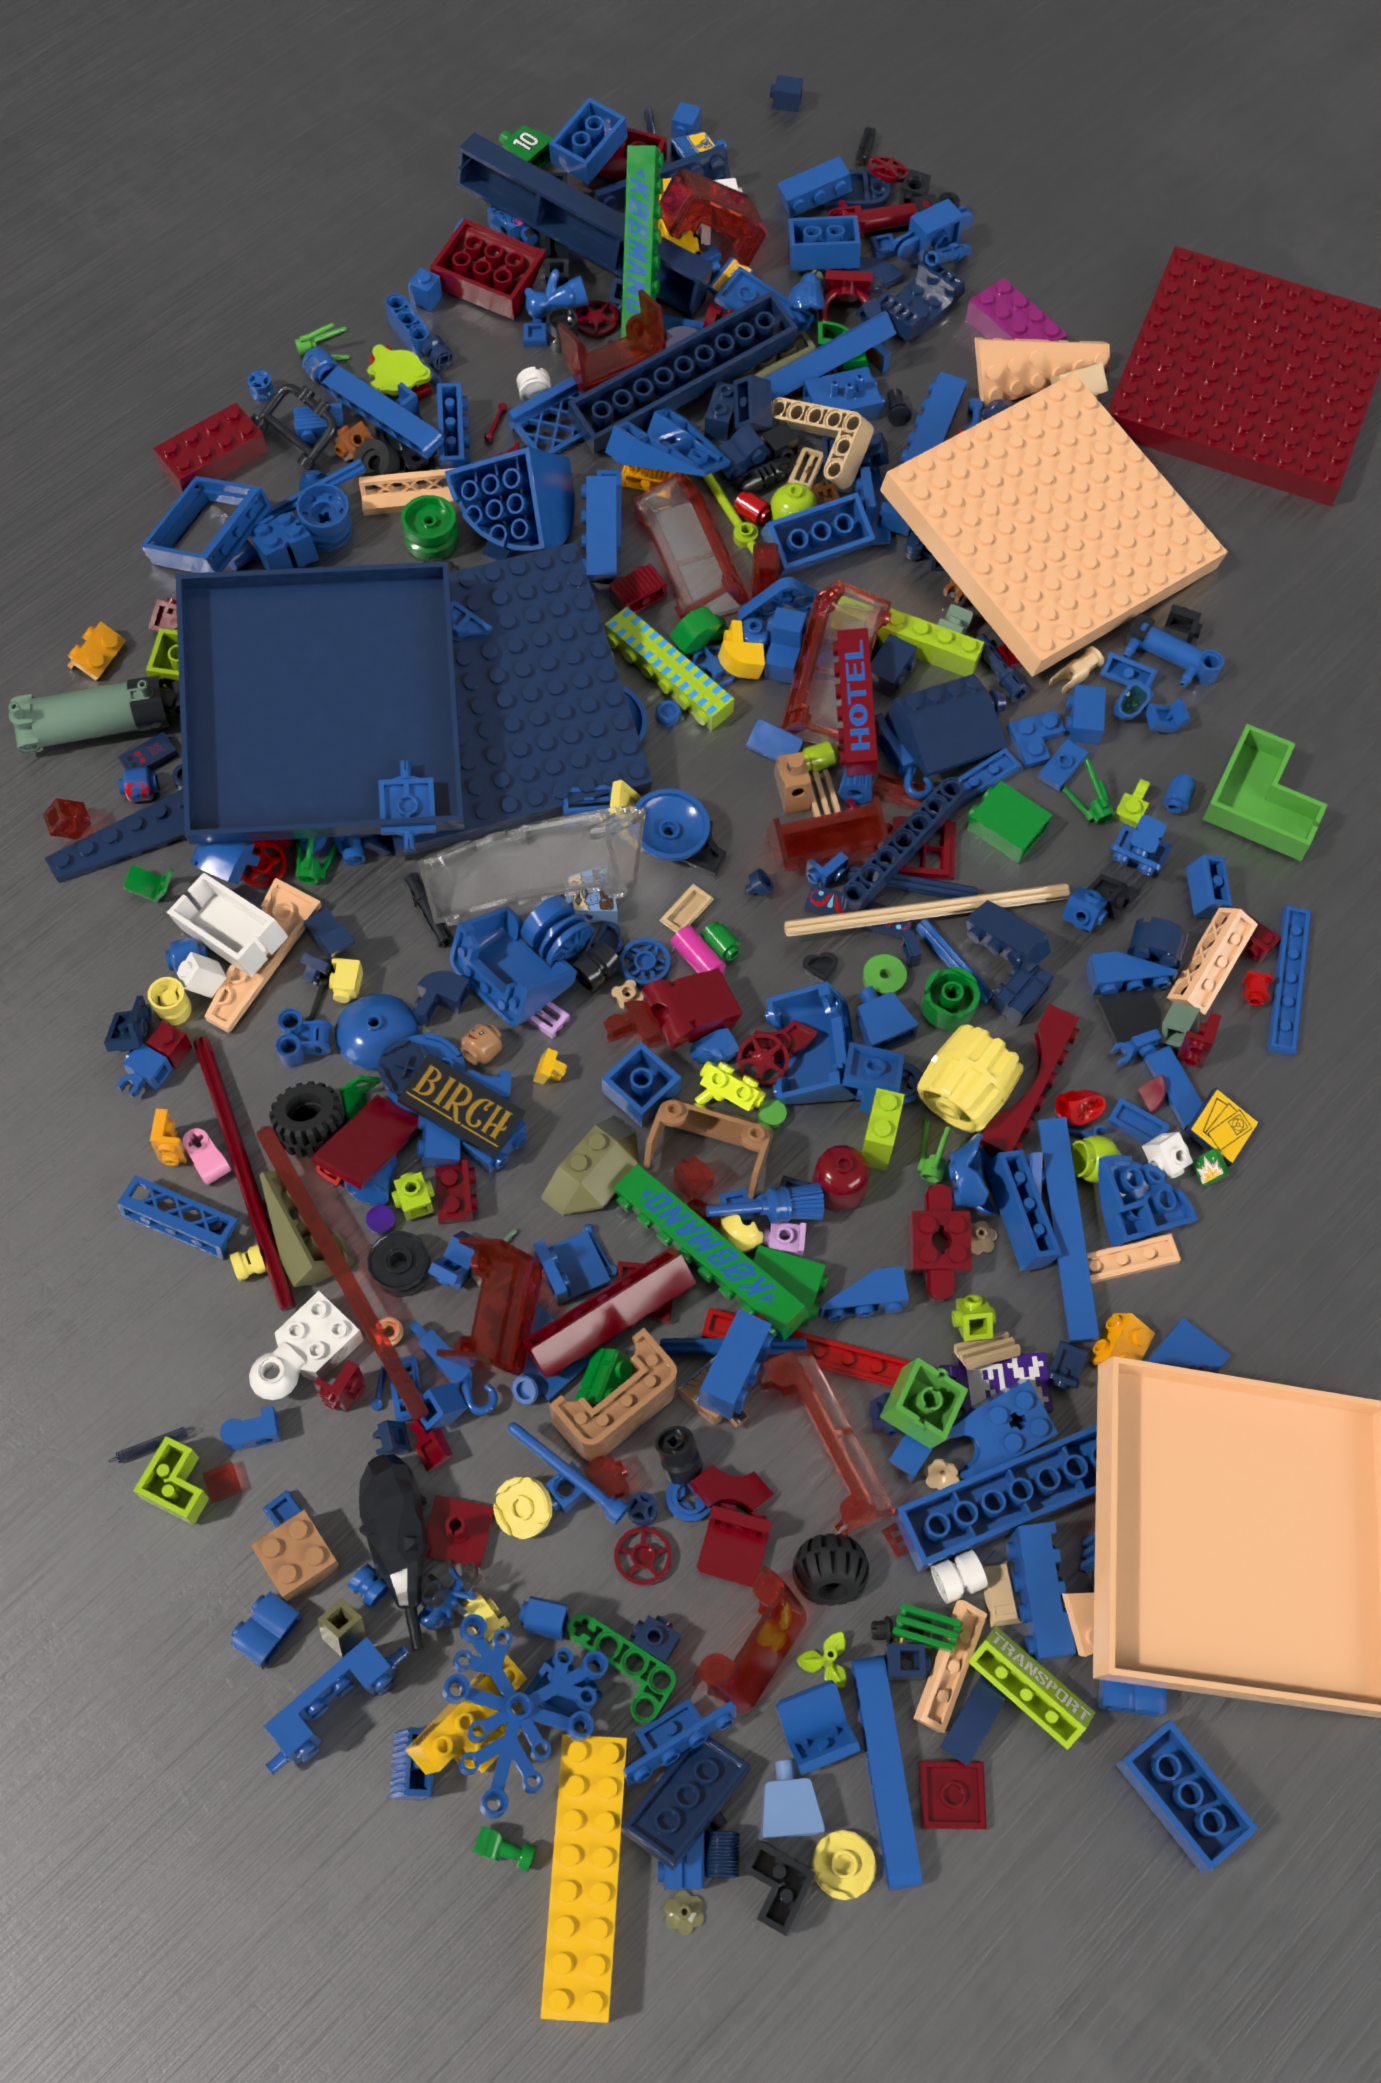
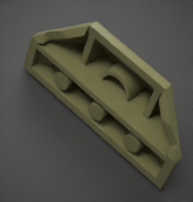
[541,1116,640,1216]

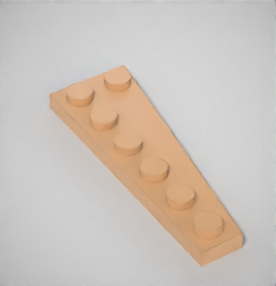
[205,878,322,1034]

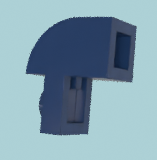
[413,971,471,1027]

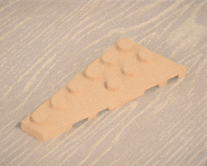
[974,337,1111,408]

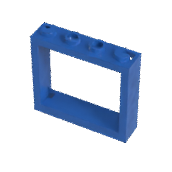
[141,476,272,573]

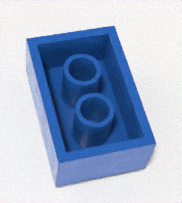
[549,97,628,184]
[788,215,861,271]
[698,1309,774,1420]

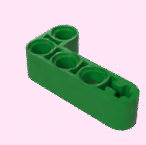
[568,1613,676,1726]

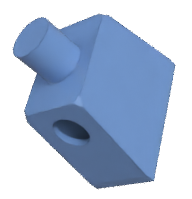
[761,1760,825,1840]

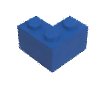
[764,607,808,684]

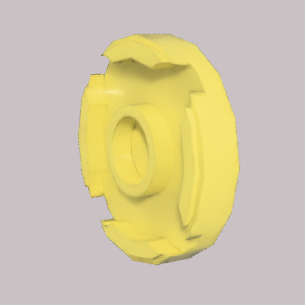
[493,1476,552,1539]
[811,1830,877,1900]

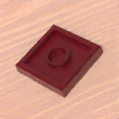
[919,1760,987,1830]

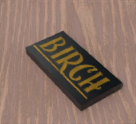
[398,1054,526,1160]

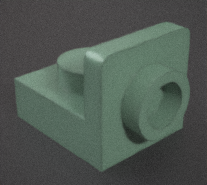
[938,604,974,635]

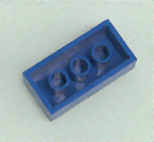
[761,492,875,578]
[1115,1720,1259,1873]

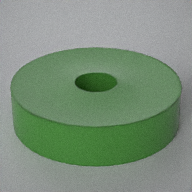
[862,954,907,997]

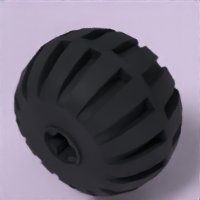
[792,1533,869,1606]

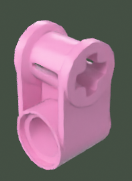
[183,1128,232,1186]

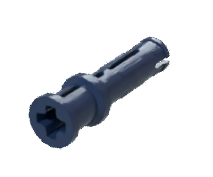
[975,634,1030,702]

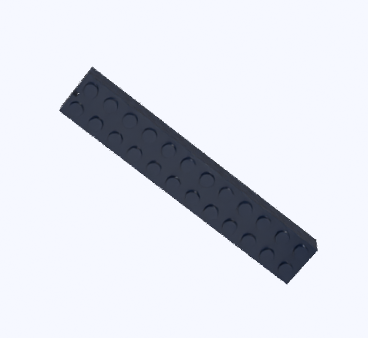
[455,132,714,316]

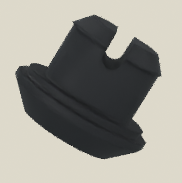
[871,1616,894,1644]

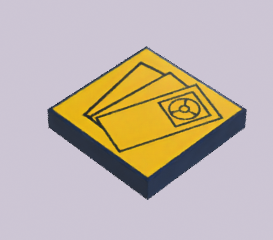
[1185,1088,1260,1167]

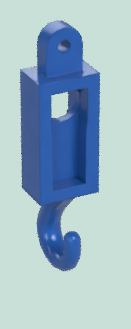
[874,713,933,800]
[408,1321,498,1416]

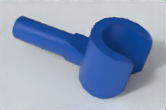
[1068,1125,1108,1138]

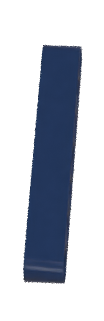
[840,777,964,913]

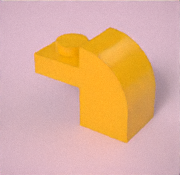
[718,620,765,679]

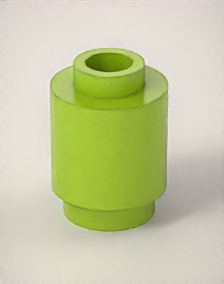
[802,741,839,773]

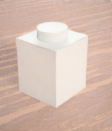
[177,952,226,998]

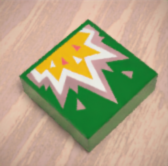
[1192,1148,1230,1187]

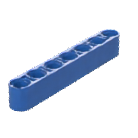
[321,365,445,459]
[851,1655,922,1891]

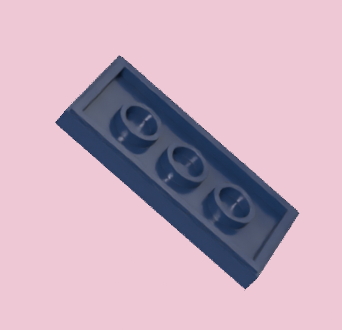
[621,1736,751,1871]

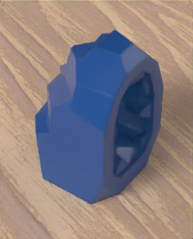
[689,1028,739,1065]

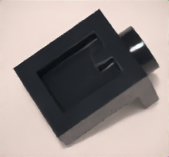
[1087,874,1131,919]

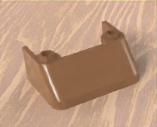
[643,1098,773,1199]

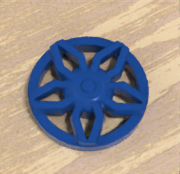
[620,938,670,986]

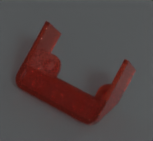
[558,289,666,394]
[766,796,889,871]
[436,1237,543,1376]

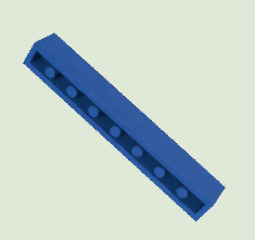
[878,371,967,537]

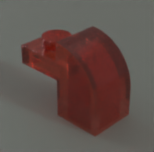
[603,1000,666,1048]

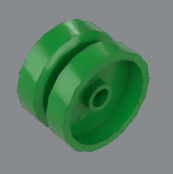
[401,495,458,561]

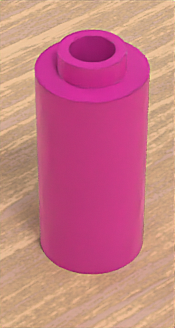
[671,925,726,976]

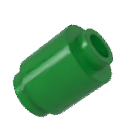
[701,921,741,961]

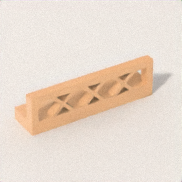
[358,468,459,516]
[1167,907,1258,1015]

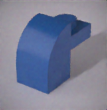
[428,1231,487,1290]

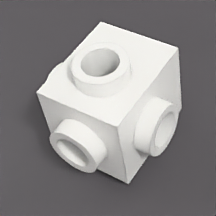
[1142,1132,1193,1178]

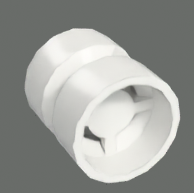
[931,1550,988,1604]

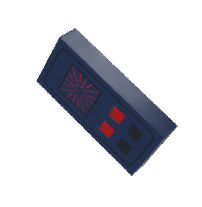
[118,732,178,770]

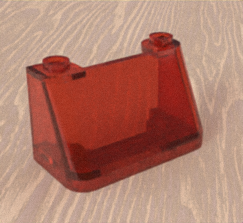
[692,1565,807,1714]

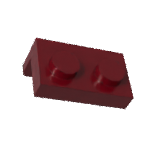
[313,1360,366,1412]

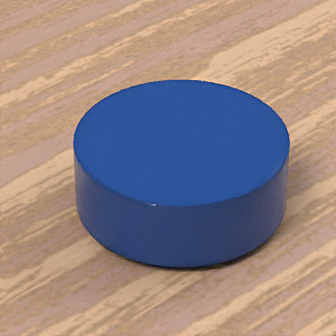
[656,700,681,727]
[512,1373,543,1405]

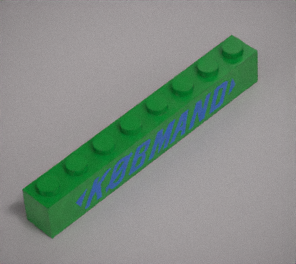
[621,145,664,350]
[614,1164,808,1341]

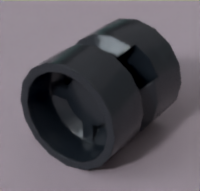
[547,306,578,354]
[571,941,622,992]
[655,1426,703,1485]

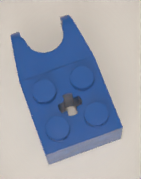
[945,1379,1059,1479]

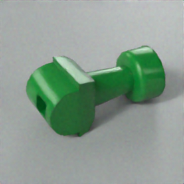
[472,1826,537,1872]

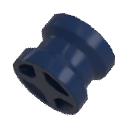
[627,1492,658,1527]

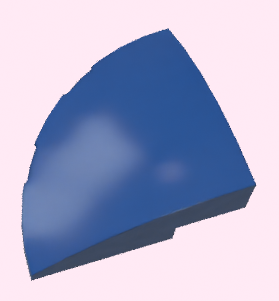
[1098,1155,1198,1247]

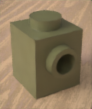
[317,1598,366,1658]

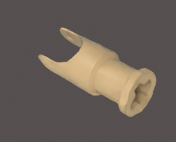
[1049,646,1104,695]

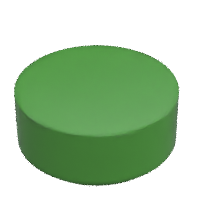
[758,1099,787,1129]

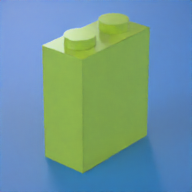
[861,1088,905,1171]

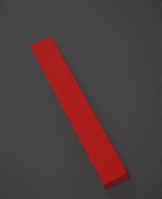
[701,1307,938,1389]

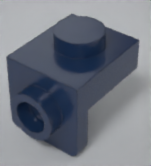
[1048,1340,1089,1389]

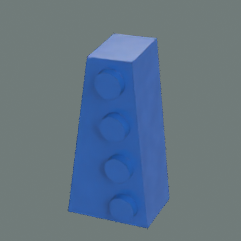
[1006,1521,1076,1662]

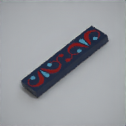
[804,884,913,940]

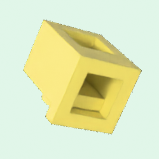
[329,957,363,1003]
[463,1592,510,1643]

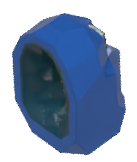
[1114,679,1154,720]

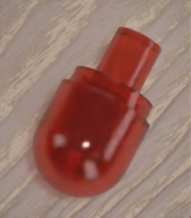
[686,1199,722,1228]

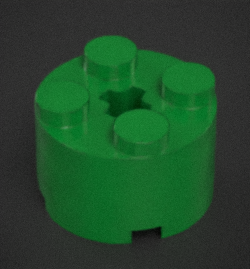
[921,967,980,1032]

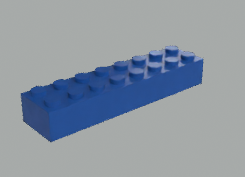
[893,1424,1097,1573]

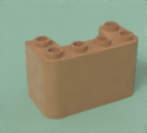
[549,1328,677,1462]

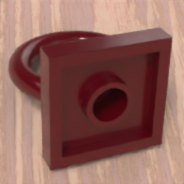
[818,270,873,322]

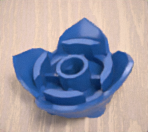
[949,1134,997,1215]

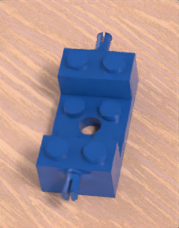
[264,1637,411,1775]

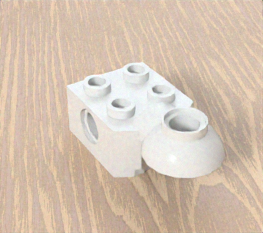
[249,1291,364,1400]

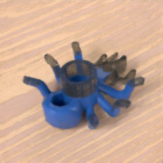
[418,1559,483,1631]

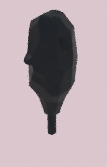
[359,1454,430,1652]

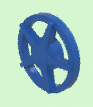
[692,645,736,688]

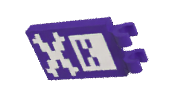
[939,1352,1054,1416]

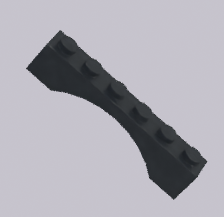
[545,172,569,288]

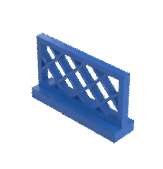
[507,368,597,454]

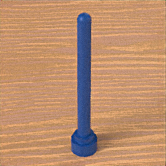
[507,1422,630,1525]

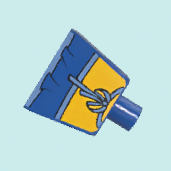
[670,132,727,162]

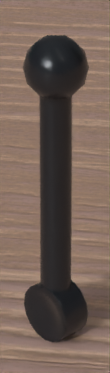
[304,976,329,1021]

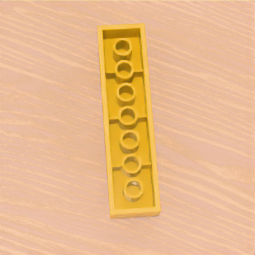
[541,1734,627,2023]

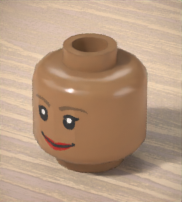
[461,1024,502,1065]

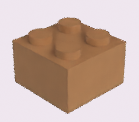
[251,1509,341,1603]

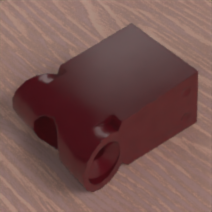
[641,968,743,1050]

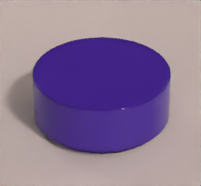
[366,1205,396,1236]

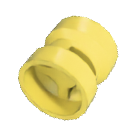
[230,1244,267,1282]

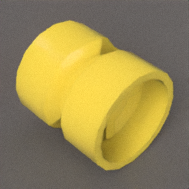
[148,977,192,1026]

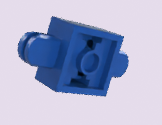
[892,199,974,266]

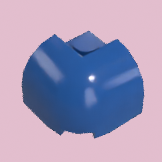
[189,841,261,884]

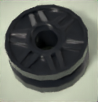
[367,1231,431,1297]

